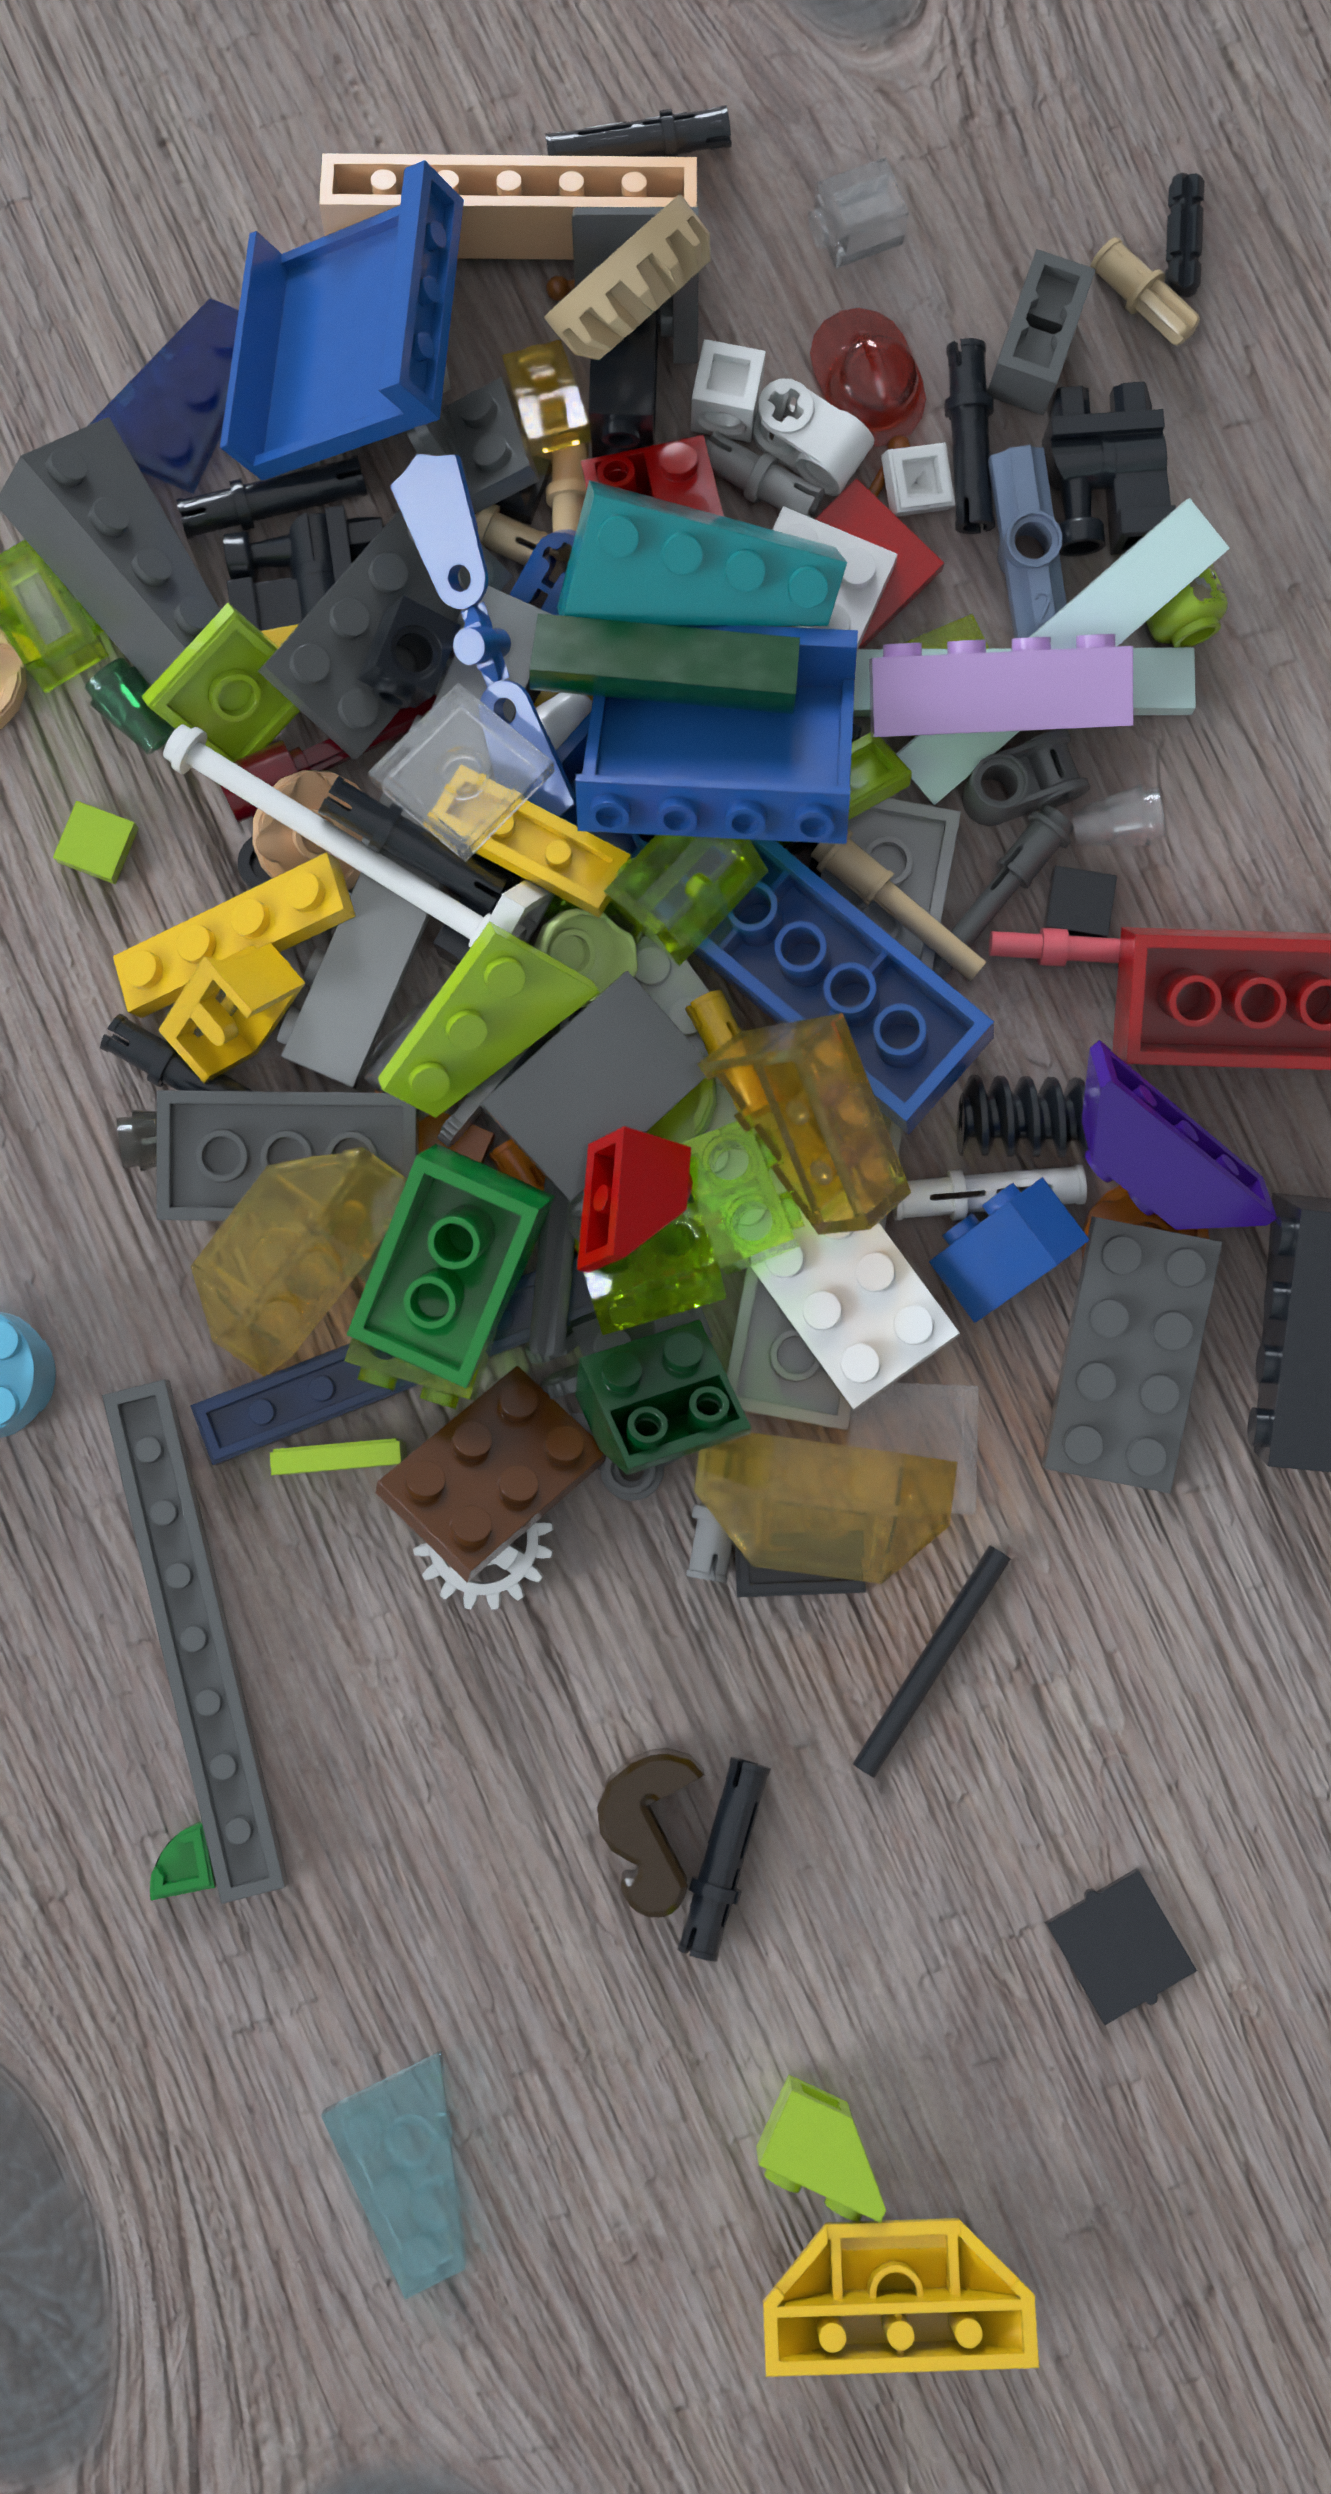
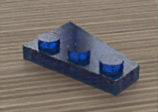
[88,298,239,494]

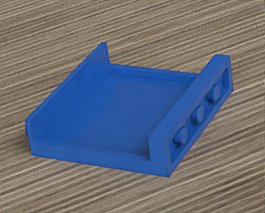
[220,160,464,481]
[575,625,858,844]

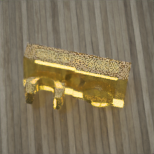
[502,339,591,457]

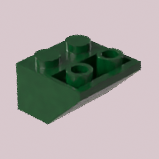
[575,1319,752,1475]

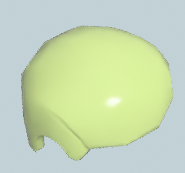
[534,908,638,1008]

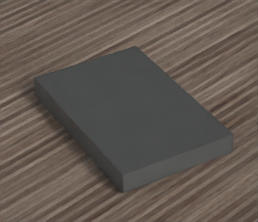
[480,971,714,1201]

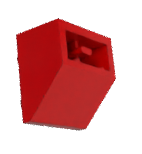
[581,435,724,517]

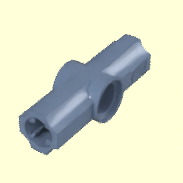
[988,445,1066,638]

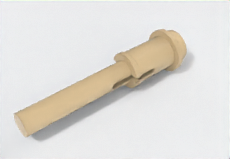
[810,829,986,981]

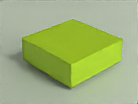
[53,800,139,885]

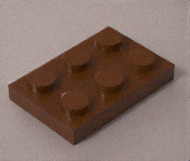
[375,1366,606,1583]

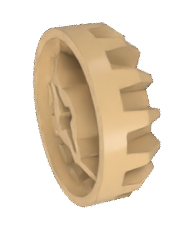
[544,194,711,360]

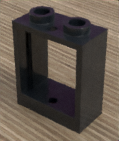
[588,266,659,458]

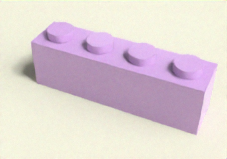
[869,634,1133,737]

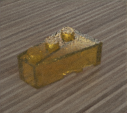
[697,1013,911,1235]

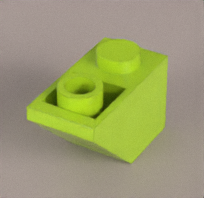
[756,2074,886,2223]

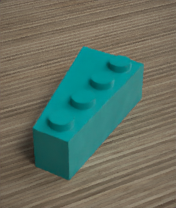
[557,480,847,626]

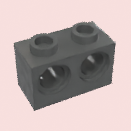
[987,249,1096,415]

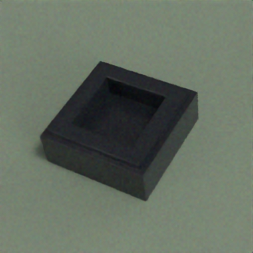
[1043,865,1117,938]

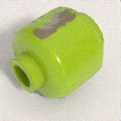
[1146,564,1228,648]

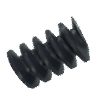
[957,1075,1089,1159]

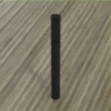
[852,1545,1011,1778]

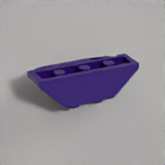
[1082,1040,1277,1230]

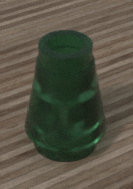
[85,657,175,755]

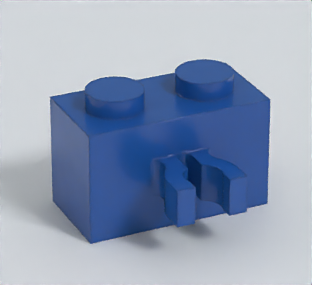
[929,1177,1090,1323]

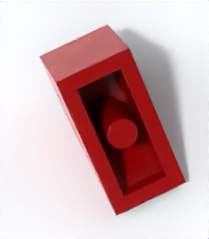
[577,1126,693,1273]

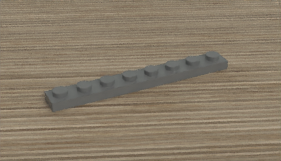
[102,1379,289,1904]

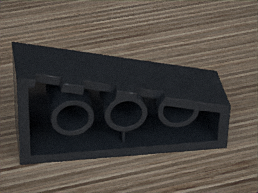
[1247,1193,1331,1472]

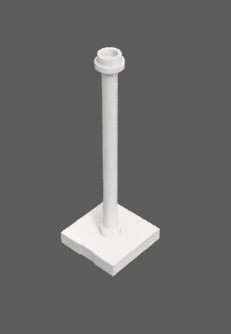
[163,724,555,948]

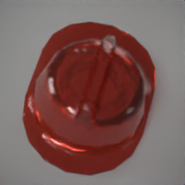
[810,308,926,447]

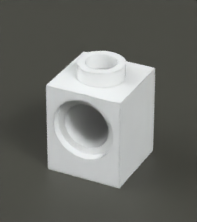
[691,339,766,442]

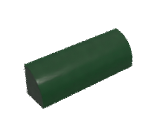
[529,613,800,714]

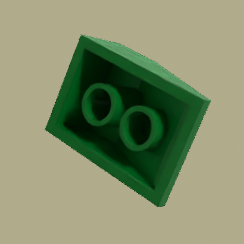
[346,1143,555,1388]

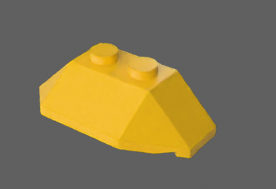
[763,2218,1039,2377]

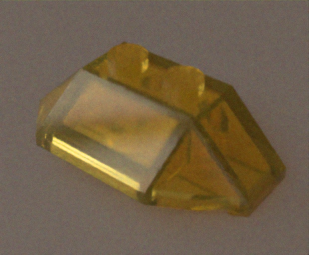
[191,1147,407,1376]
[693,1433,958,1584]

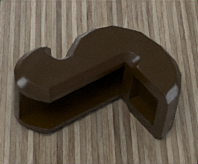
[597,1748,705,1917]

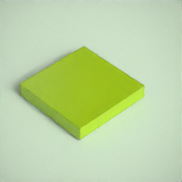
[141,603,300,762]

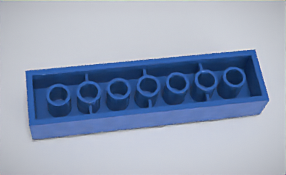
[556,711,994,1135]

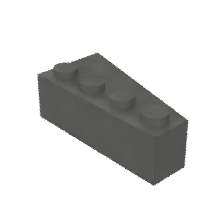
[0,417,220,686]

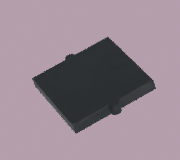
[1045,1868,1197,2025]

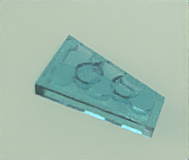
[321,2051,467,2299]

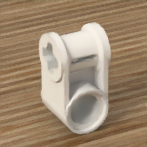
[753,379,874,496]

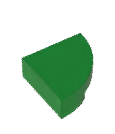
[150,1821,217,1901]

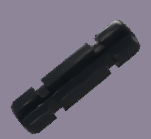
[1165,172,1205,298]

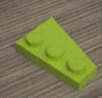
[378,921,600,1118]

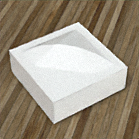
[881,442,955,517]

